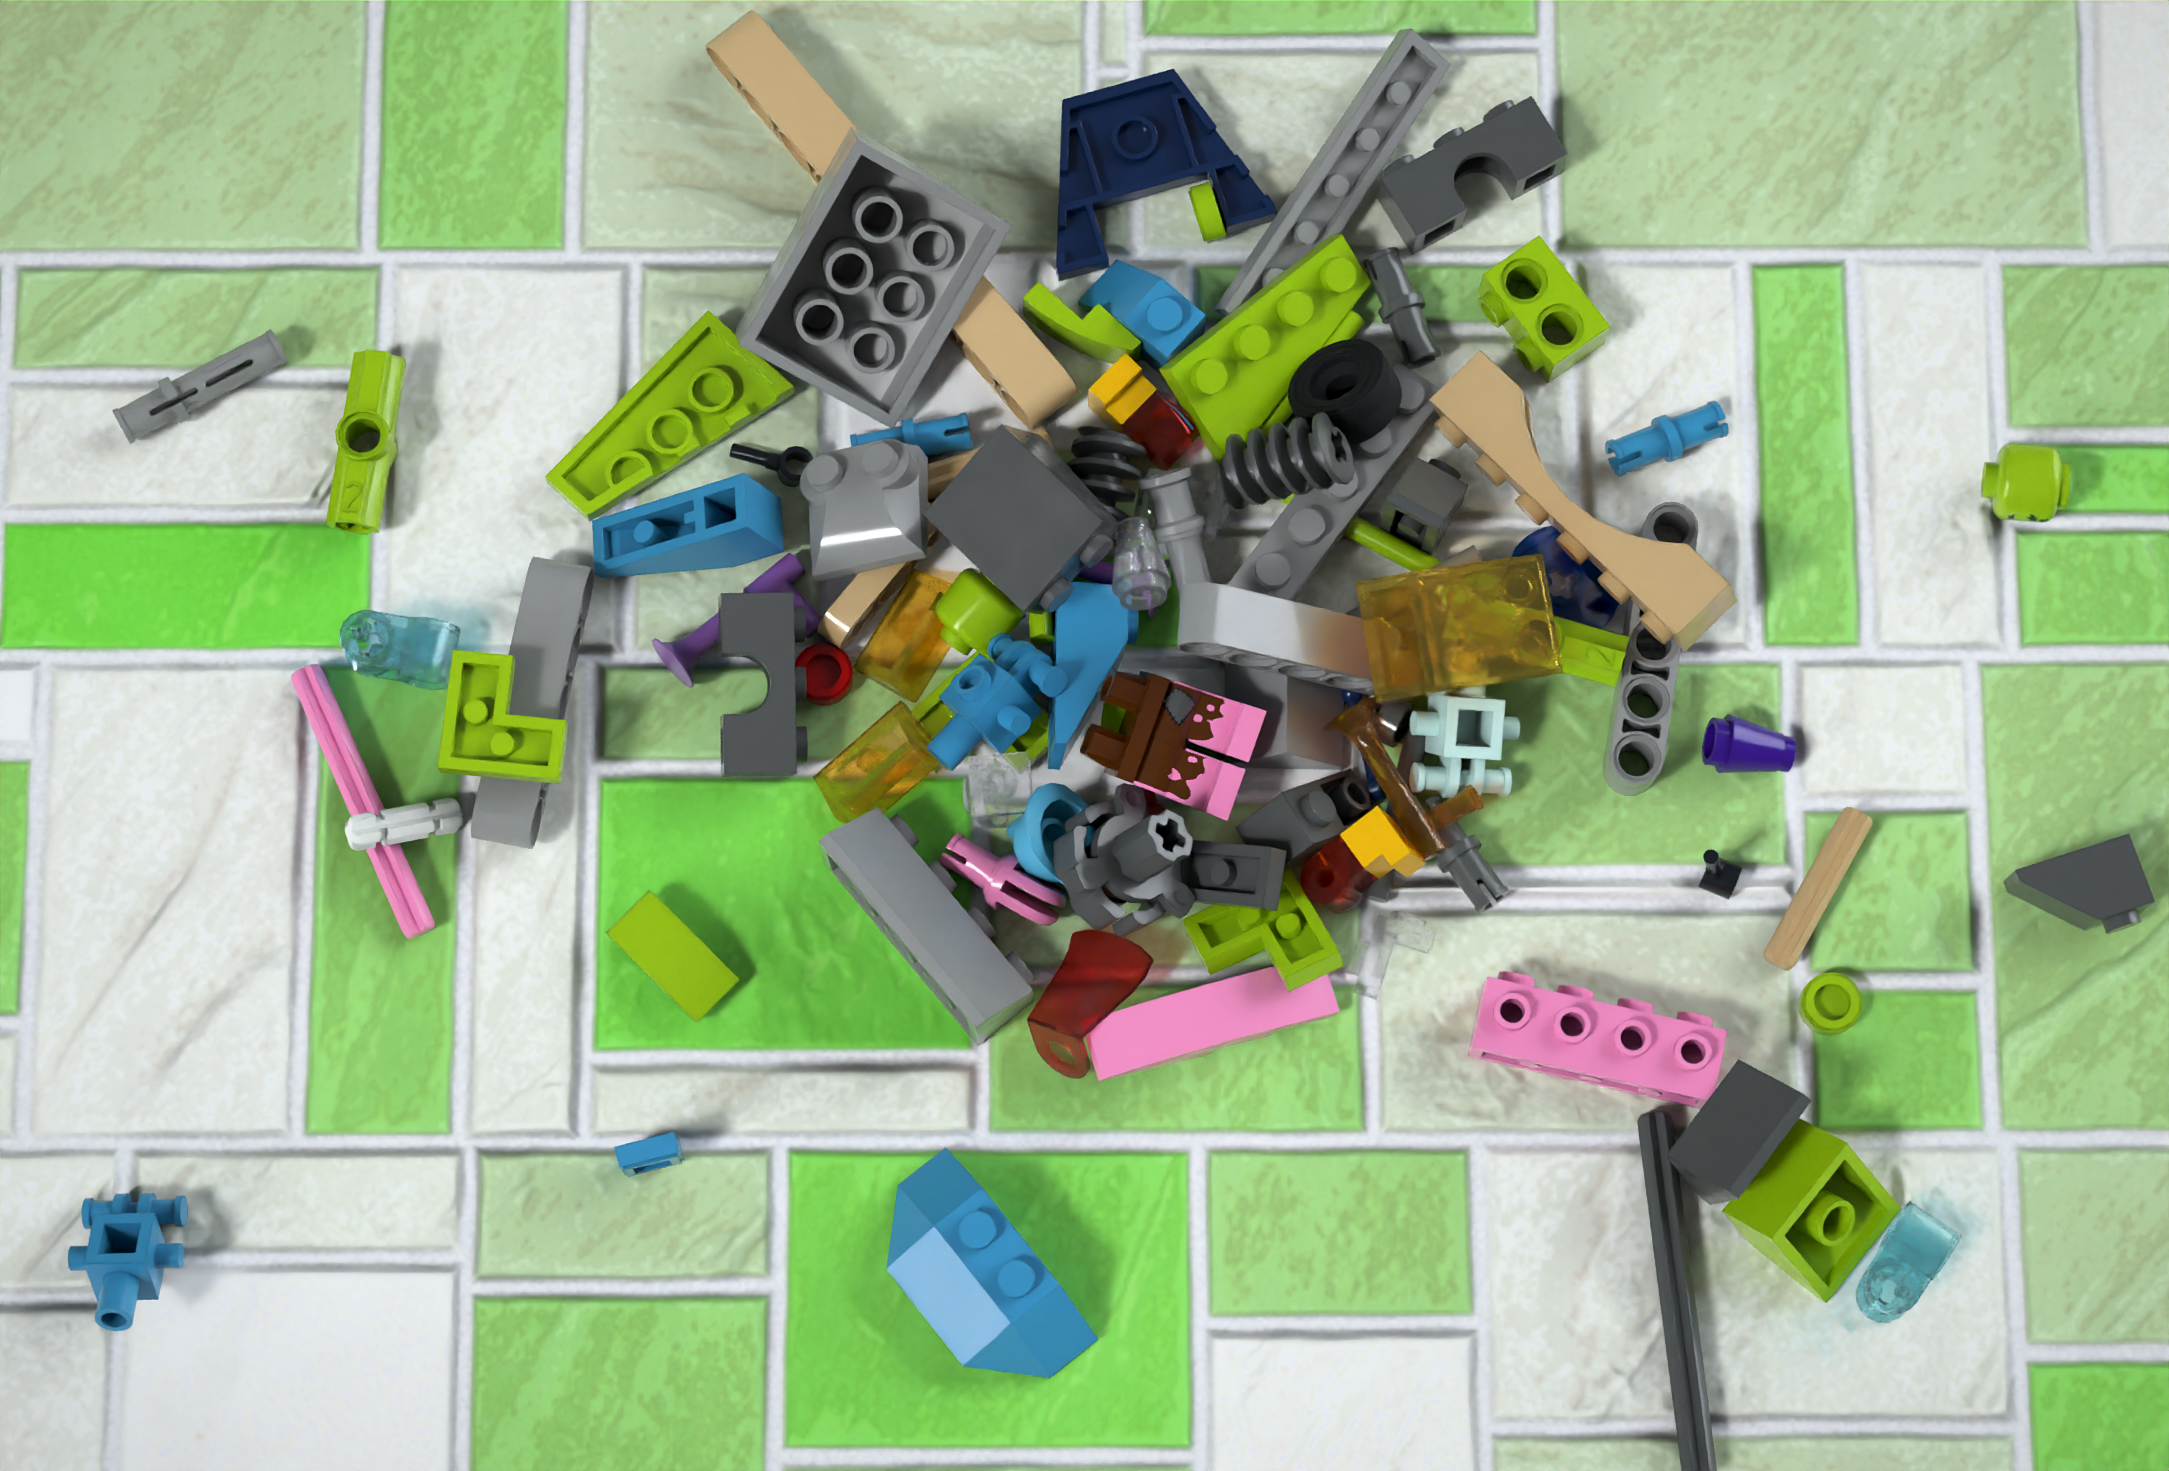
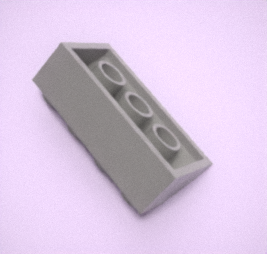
[819,807,1035,1046]

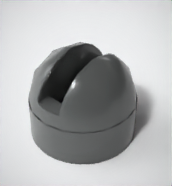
[1363,695,1414,748]

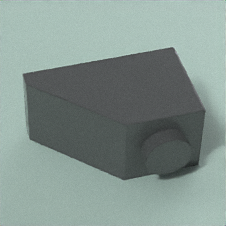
[1379,457,1468,555]
[2003,834,2155,934]

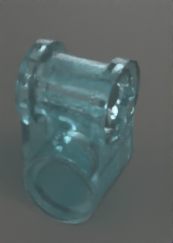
[340,610,461,690]
[1856,1201,1962,1323]

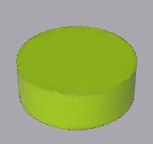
[1188,182,1227,243]
[1798,972,1862,1036]

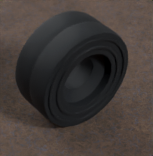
[1288,339,1402,447]

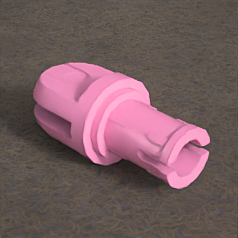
[940,833,1066,926]

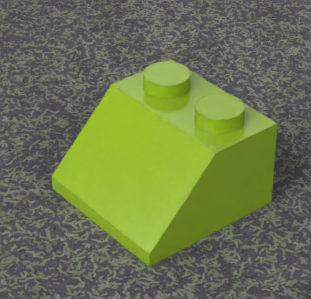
[1722,1118,1901,1303]

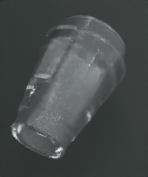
[1112,517,1172,611]

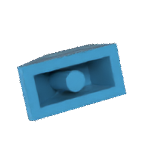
[1078,260,1206,375]

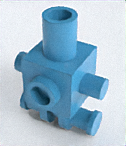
[926,633,1068,771]
[68,1193,188,1331]

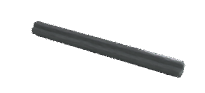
[1637,1111,1717,1471]

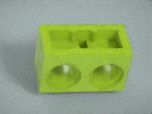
[1478,235,1611,383]

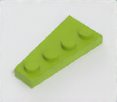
[1159,234,1371,466]
[545,310,795,522]

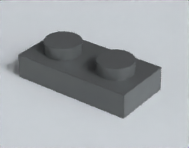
[1181,840,1287,911]

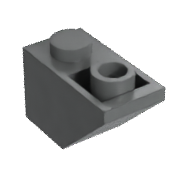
[1235,768,1374,872]

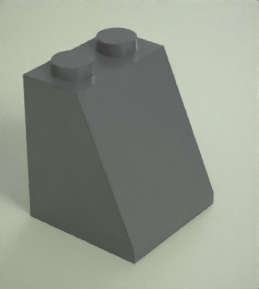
[923,424,1121,615]

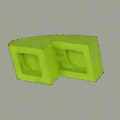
[1023,282,1141,364]
[605,890,740,1022]

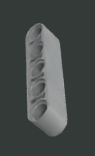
[1603,502,1698,796]
[471,556,594,849]
[1177,582,1426,700]

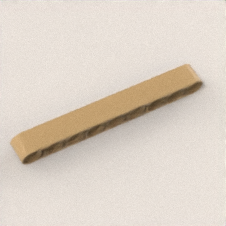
[705,10,1079,430]

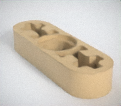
[817,502,943,650]

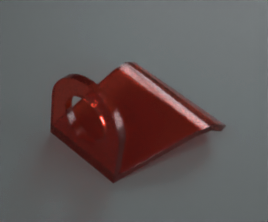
[1027,929,1154,1079]

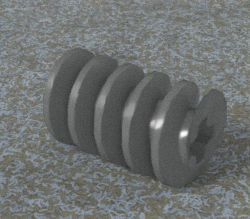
[1220,412,1355,510]
[1067,426,1147,558]

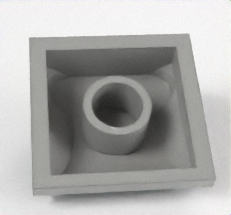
[800,439,928,582]

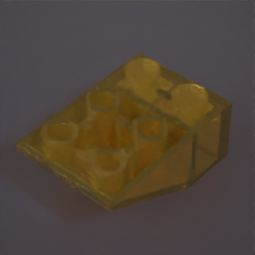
[1355,553,1564,705]

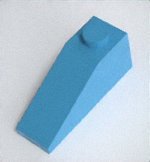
[592,473,784,578]
[1048,582,1138,770]

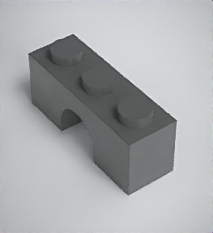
[1377,96,1568,255]
[718,592,808,777]

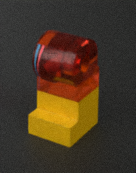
[1088,352,1200,471]
[1301,806,1426,914]

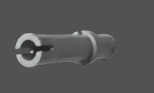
[112,329,289,444]

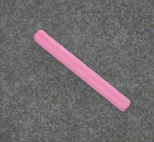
[291,664,435,939]

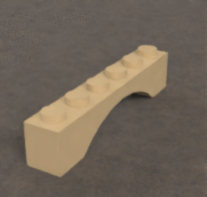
[1429,350,1737,651]

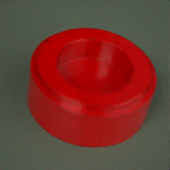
[795,643,854,706]

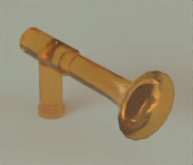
[1323,697,1484,861]

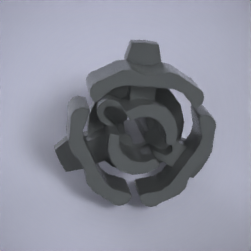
[1053,783,1196,937]

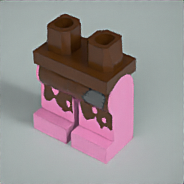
[1080,670,1267,821]

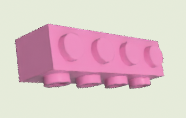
[1467,971,1728,1109]

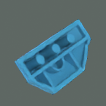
[886,1147,1098,1378]

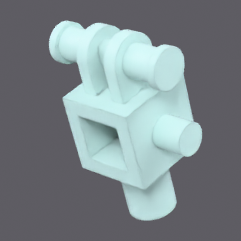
[1409,649,1520,799]

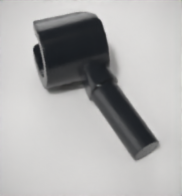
[730,443,813,487]
[1698,849,1742,900]

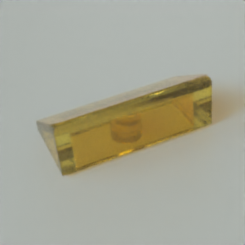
[852,568,952,703]
[813,700,941,824]

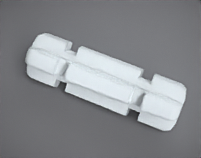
[345,798,463,851]

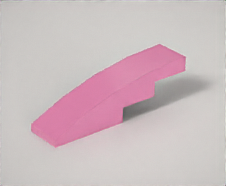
[1081,966,1340,1082]

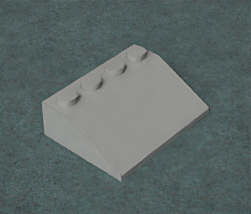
[735,127,1011,428]

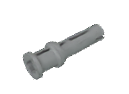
[1138,466,1212,597]

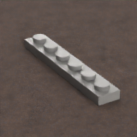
[1214,28,1451,318]
[1227,361,1439,601]

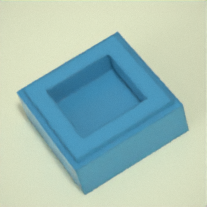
[615,1132,684,1177]

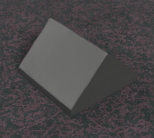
[1666,1059,1812,1205]

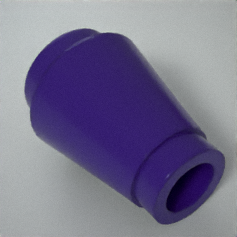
[1702,714,1796,773]

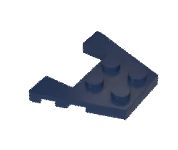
[1056,69,1277,281]

